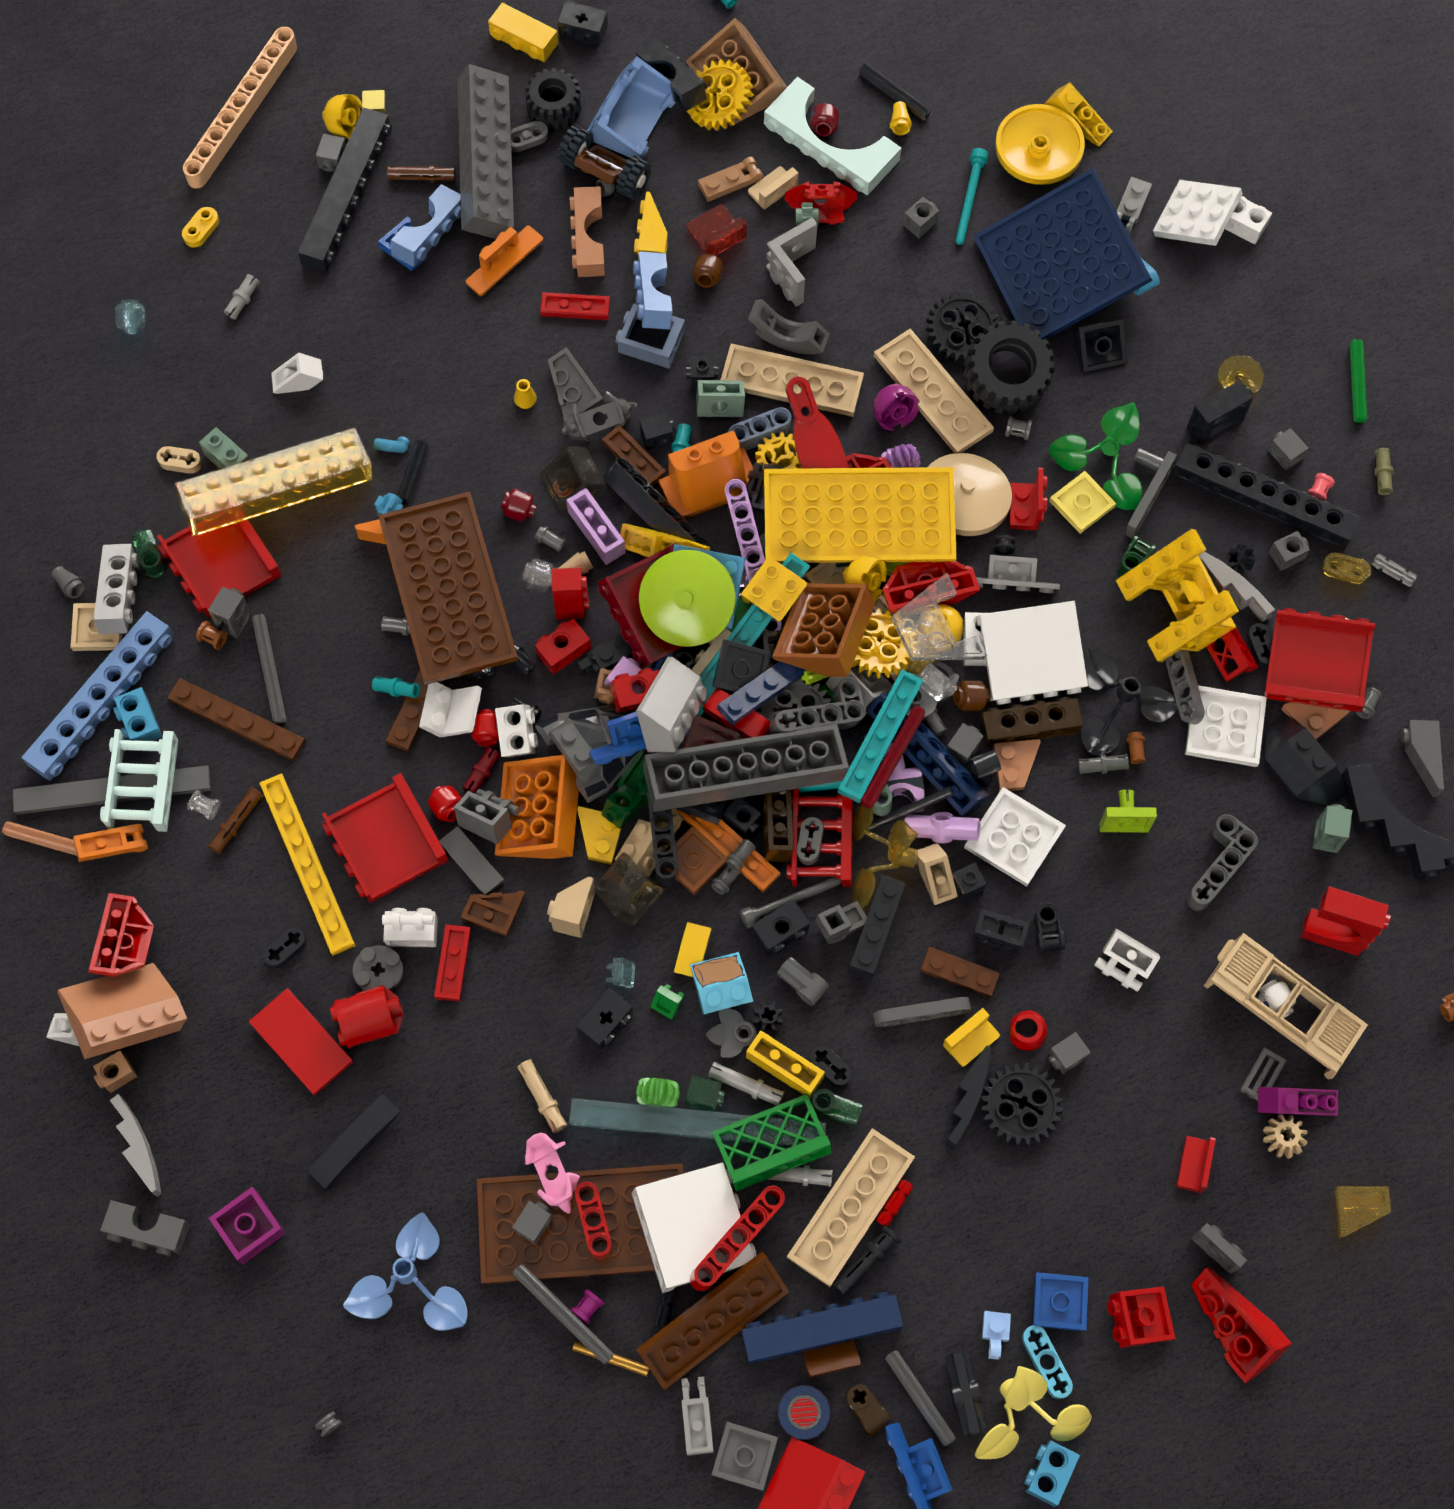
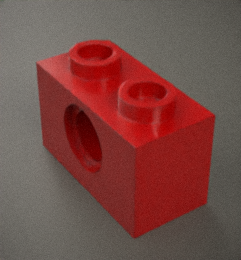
[535,619,591,675]
[609,668,660,713]

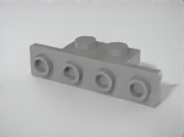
[976,555,1060,593]

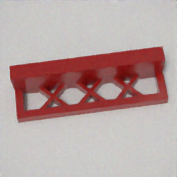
[1206,627,1259,682]

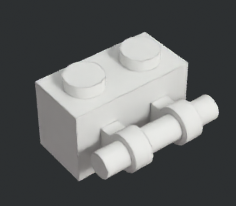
[382,908,438,947]
[1094,929,1160,992]

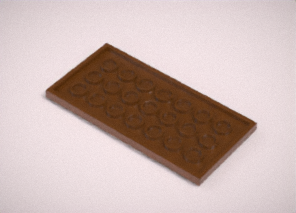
[378,491,518,685]
[477,1163,683,1285]

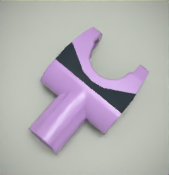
[876,743,924,817]

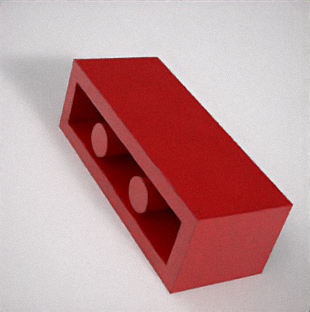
[552,568,589,620]

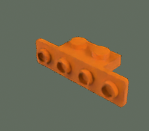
[466,225,543,296]

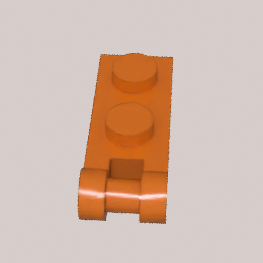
[73,824,148,862]

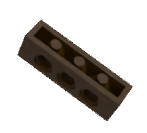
[980,697,1083,748]
[762,789,793,862]

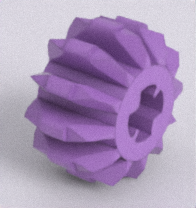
[881,444,921,468]

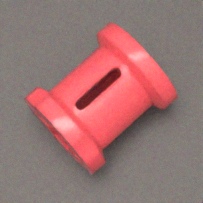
[1307,473,1335,500]

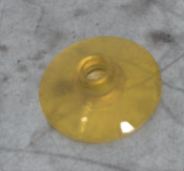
[1218,355,1264,394]

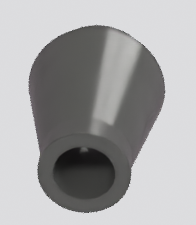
[52,566,85,599]

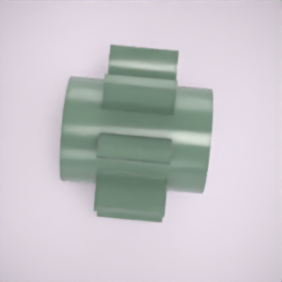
[796,203,819,225]

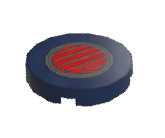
[778,1385,831,1440]

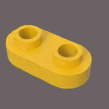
[182,207,219,247]

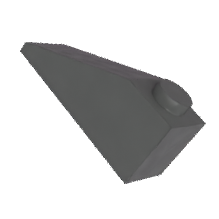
[1401,720,1444,797]

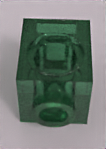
[686,1075,725,1112]

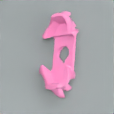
[525,1133,580,1213]

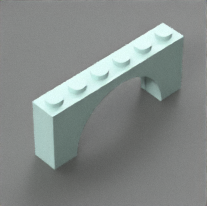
[764,77,901,195]

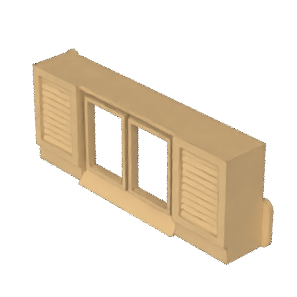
[1204,933,1368,1079]

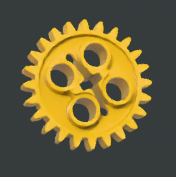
[687,59,754,131]
[851,608,918,678]

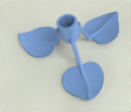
[343,1212,468,1331]

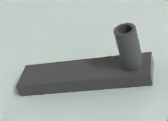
[1126,448,1177,538]

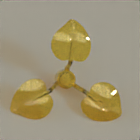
[852,803,918,911]

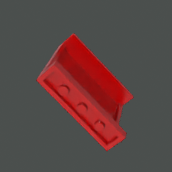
[157,495,282,618]
[1264,608,1376,712]
[322,773,448,903]

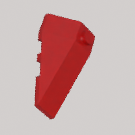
[1191,1267,1292,1383]

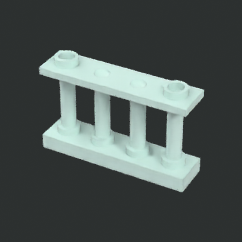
[100,729,178,832]

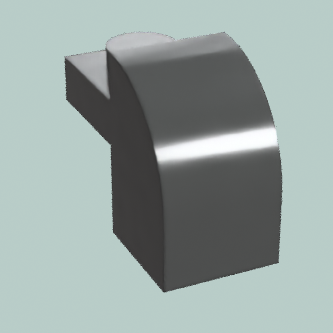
[815,901,867,944]

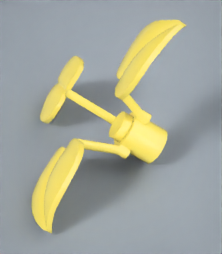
[975,1366,1092,1459]

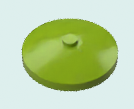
[639,550,736,647]

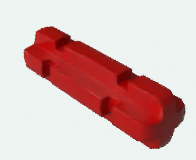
[876,1179,913,1227]

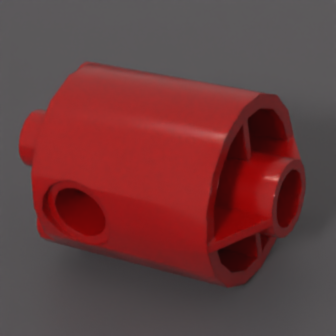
[330,985,403,1048]

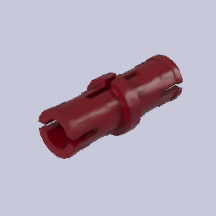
[462,747,500,794]

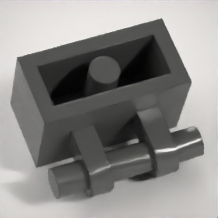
[454,789,520,845]

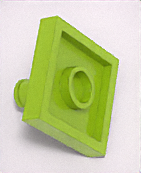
[1099,790,1157,832]

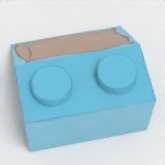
[690,952,753,1014]

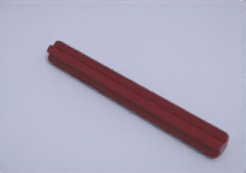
[861,706,925,809]

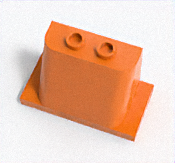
[658,430,755,519]

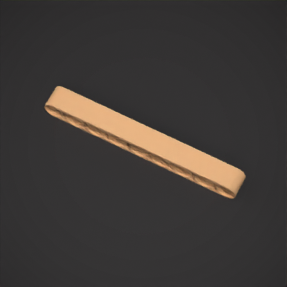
[183,27,297,188]

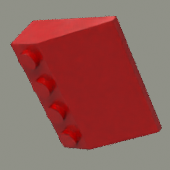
[758,1437,865,1509]

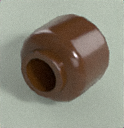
[692,254,723,288]
[953,680,991,712]

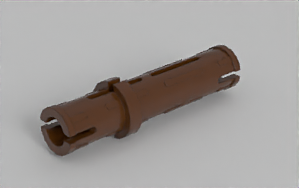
[387,165,456,183]
[208,787,263,855]

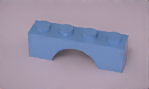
[391,184,461,267]
[633,252,672,329]

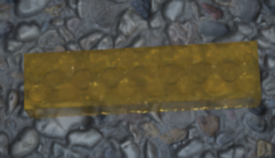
[175,428,372,536]

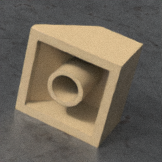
[547,877,596,938]

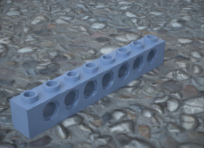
[21,611,174,781]

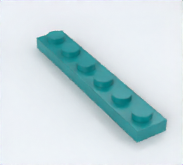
[837,670,923,803]

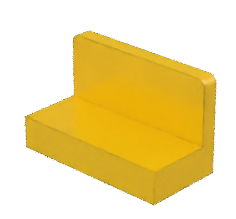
[943,1008,1000,1067]

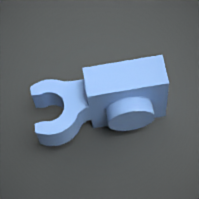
[982,1311,1011,1360]

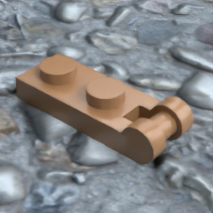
[698,157,763,202]

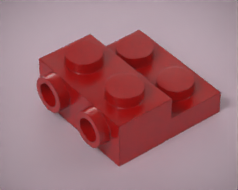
[1107,1286,1176,1348]

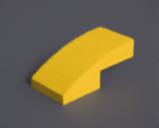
[674,922,712,977]

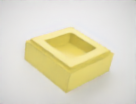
[362,90,385,113]

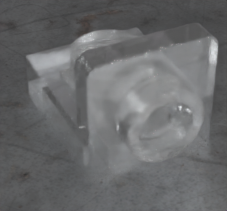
[919,663,960,701]

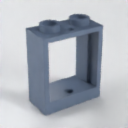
[615,303,685,369]

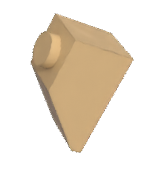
[915,843,958,905]

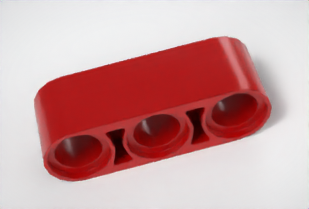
[702,688,770,739]
[575,1182,612,1260]

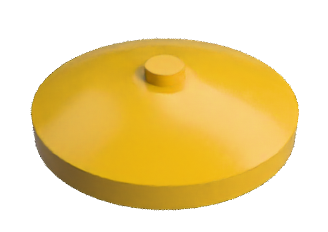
[995,104,1085,185]

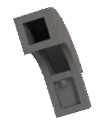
[748,299,830,354]

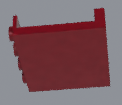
[598,543,684,668]

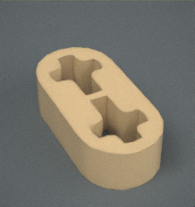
[156,446,202,473]

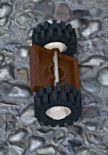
[557,125,652,200]

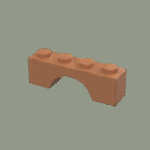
[570,187,605,277]

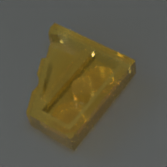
[1335,1186,1391,1238]

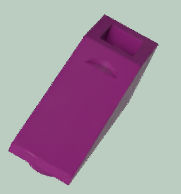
[1258,1087,1338,1116]

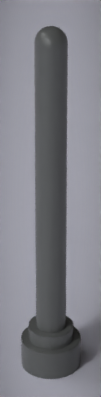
[740,876,841,929]

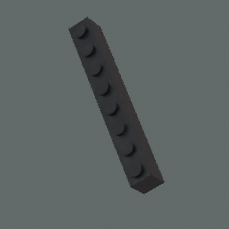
[298,107,392,272]

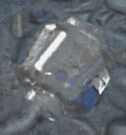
[522,559,555,593]

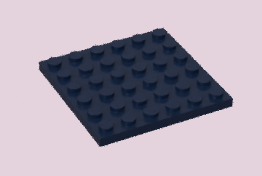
[973,168,1153,340]

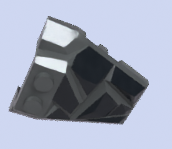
[535,704,640,803]

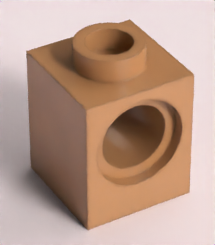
[93,1050,138,1093]

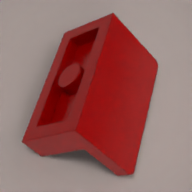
[1176,1136,1216,1193]

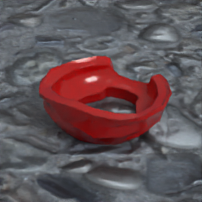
[1010,1010,1048,1051]

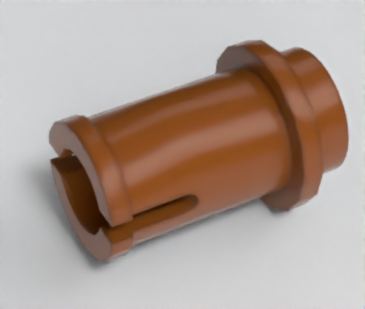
[1126,732,1146,764]

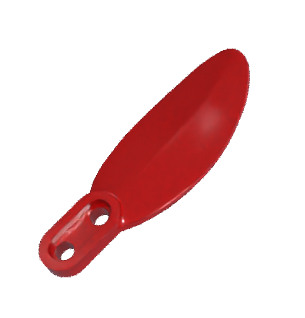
[785,376,849,469]

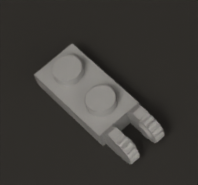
[1117,177,1152,235]
[682,1377,713,1456]

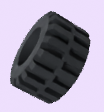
[525,68,581,130]

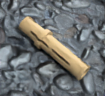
[517,1059,567,1133]

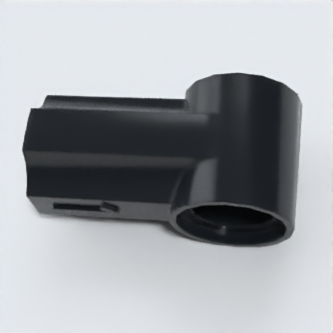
[970,750,1001,787]

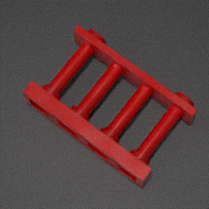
[787,788,853,887]

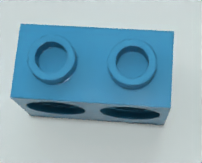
[113,687,163,741]
[1024,1440,1080,1507]

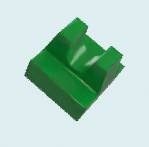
[651,984,684,1020]

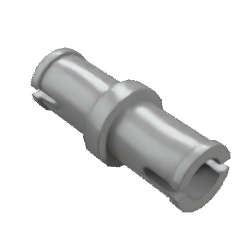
[224,274,260,320]

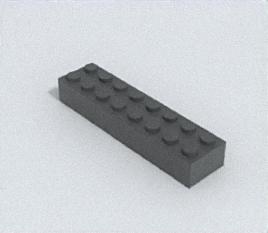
[457,64,514,239]
[643,724,849,812]

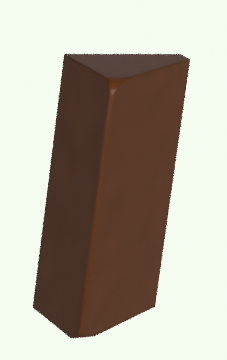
[803,1340,861,1378]

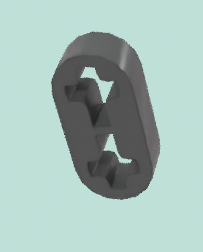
[797,817,824,865]

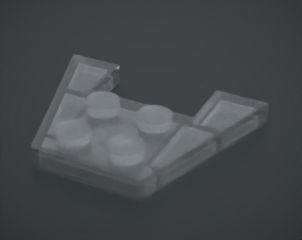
[891,573,987,661]

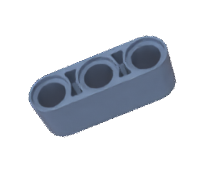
[729,407,791,451]

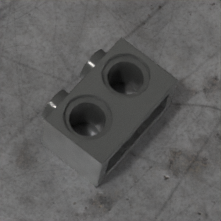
[208,587,252,639]

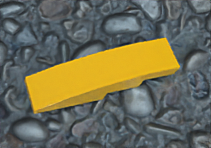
[620,524,710,557]

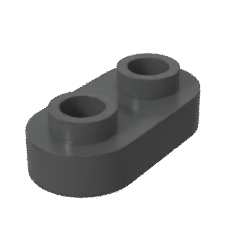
[511,121,548,152]

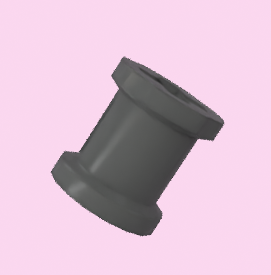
[1005,416,1032,441]

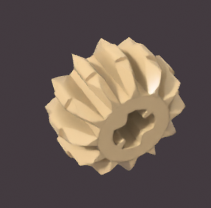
[1263,1114,1307,1159]

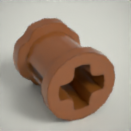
[196,621,228,650]

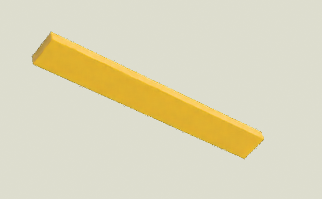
[260,773,355,956]

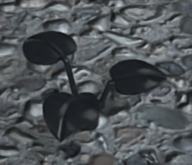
[1080,648,1178,756]

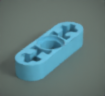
[1022,1325,1073,1399]

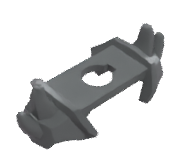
[561,391,637,442]

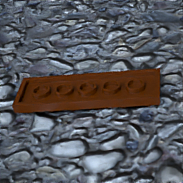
[636,1252,789,1390]

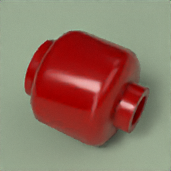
[471,709,499,747]
[428,785,461,822]

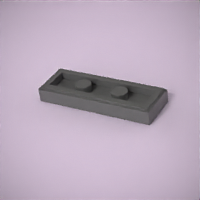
[439,826,504,895]

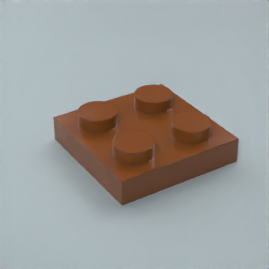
[665,826,728,895]

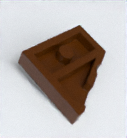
[461,891,526,937]

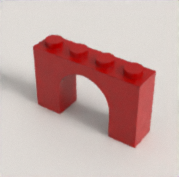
[1300,886,1390,956]

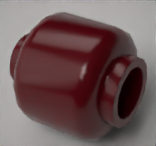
[810,103,839,137]
[500,488,536,522]

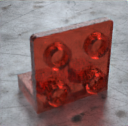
[686,204,747,256]

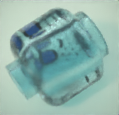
[115,299,146,334]

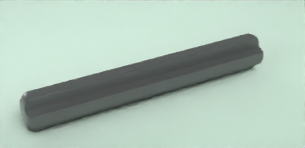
[886,1350,955,1446]

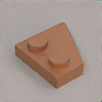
[1281,703,1350,740]
[993,739,1040,792]

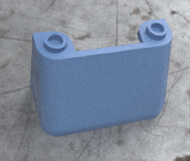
[587,56,675,158]

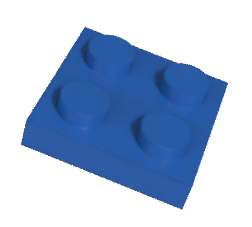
[1033,1272,1088,1331]

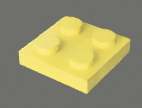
[1049,471,1116,534]

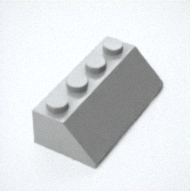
[636,657,706,752]

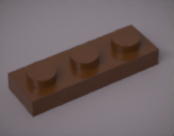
[602,425,666,486]
[920,947,1000,998]

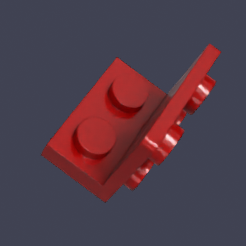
[1009,468,1047,530]

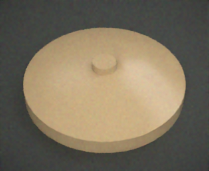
[927,453,1012,536]

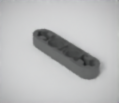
[1165,650,1205,725]
[873,997,971,1027]

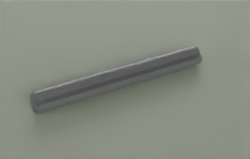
[252,614,287,725]
[513,1264,614,1364]

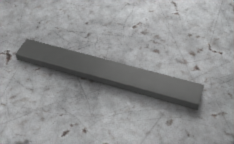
[13,765,211,815]

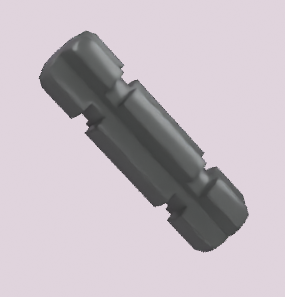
[1371,554,1417,587]

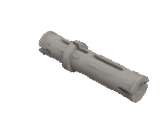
[708,1062,784,1106]
[767,1165,833,1187]

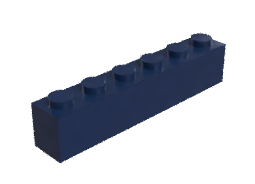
[741,1292,903,1364]

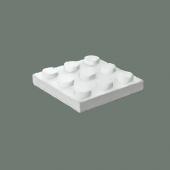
[1153,180,1242,246]
[1185,686,1267,767]
[964,787,1066,887]

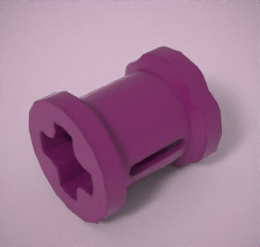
[570,1289,604,1325]

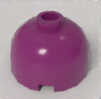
[873,384,920,431]

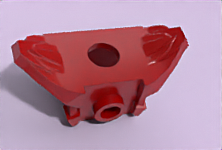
[785,181,857,225]

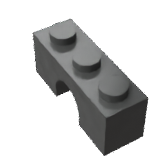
[100,1200,190,1257]

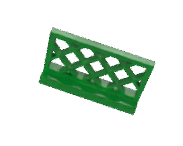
[712,1094,831,1192]

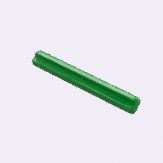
[1350,339,1367,423]

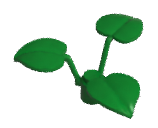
[1048,402,1142,510]

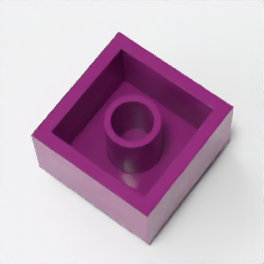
[209,1187,286,1265]

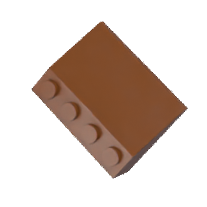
[773,583,875,677]

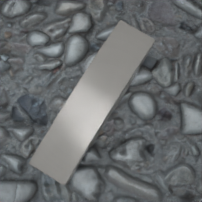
[1198,552,1275,624]
[110,1094,161,1197]

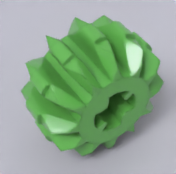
[636,1078,680,1108]

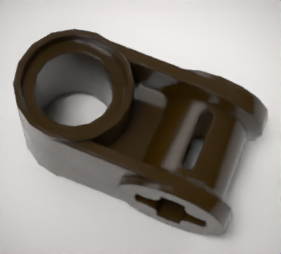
[846,1384,892,1438]

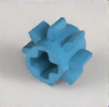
[374,493,403,517]

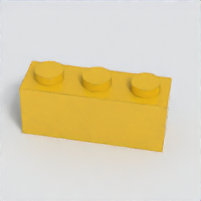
[488,3,558,62]
[746,1030,825,1099]

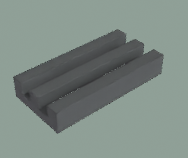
[1239,1047,1287,1102]

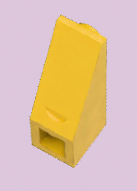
[1044,82,1113,147]
[634,192,668,254]

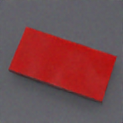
[249,988,353,1096]

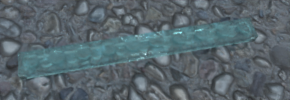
[569,1098,826,1147]

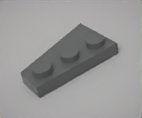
[548,347,604,421]

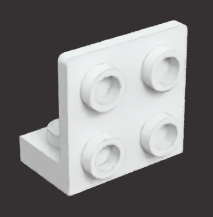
[419,682,482,737]

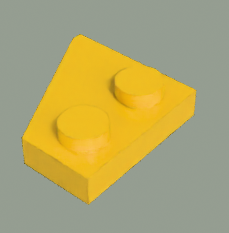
[577,806,622,865]

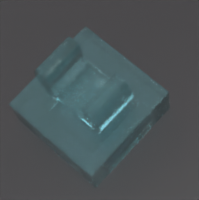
[606,957,635,989]

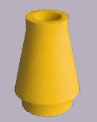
[890,102,912,135]
[514,379,537,409]

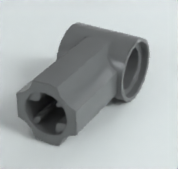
[777,957,829,1006]

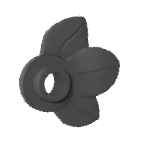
[706,1008,757,1058]

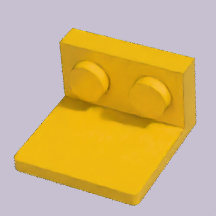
[741,556,807,622]

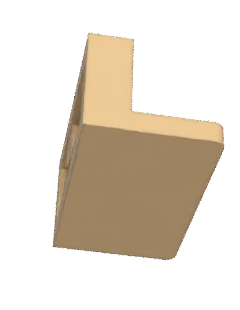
[748,166,798,210]

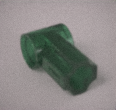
[132,529,166,578]
[810,1089,862,1127]

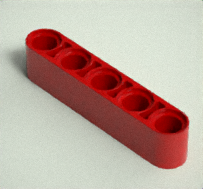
[690,1186,785,1291]

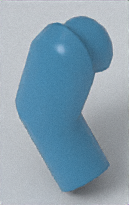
[373,436,410,453]

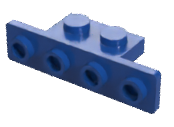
[590,712,688,765]
[885,1423,952,1509]

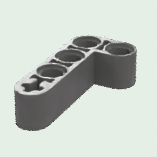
[769,677,865,734]
[1187,814,1258,911]

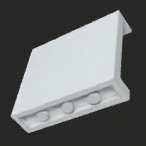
[977,601,1088,705]
[631,1163,756,1293]

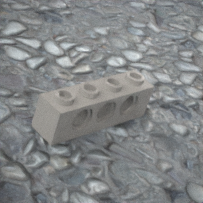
[93,544,139,634]

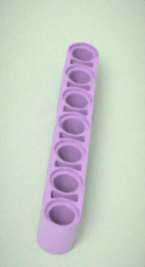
[725,479,782,639]

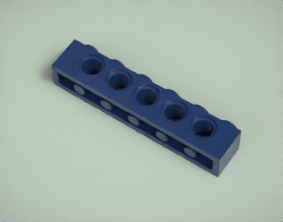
[866,692,990,816]

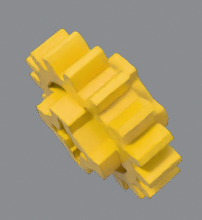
[755,432,802,469]

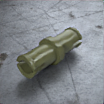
[1374,448,1394,495]

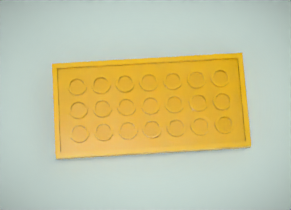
[764,467,956,563]

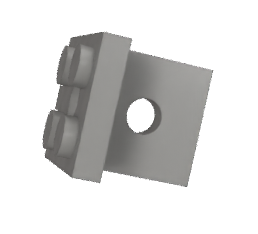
[766,218,817,306]

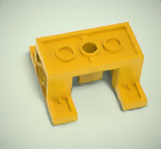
[1116,529,1239,662]

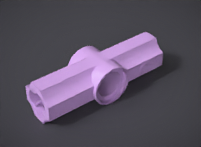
[904,812,981,843]

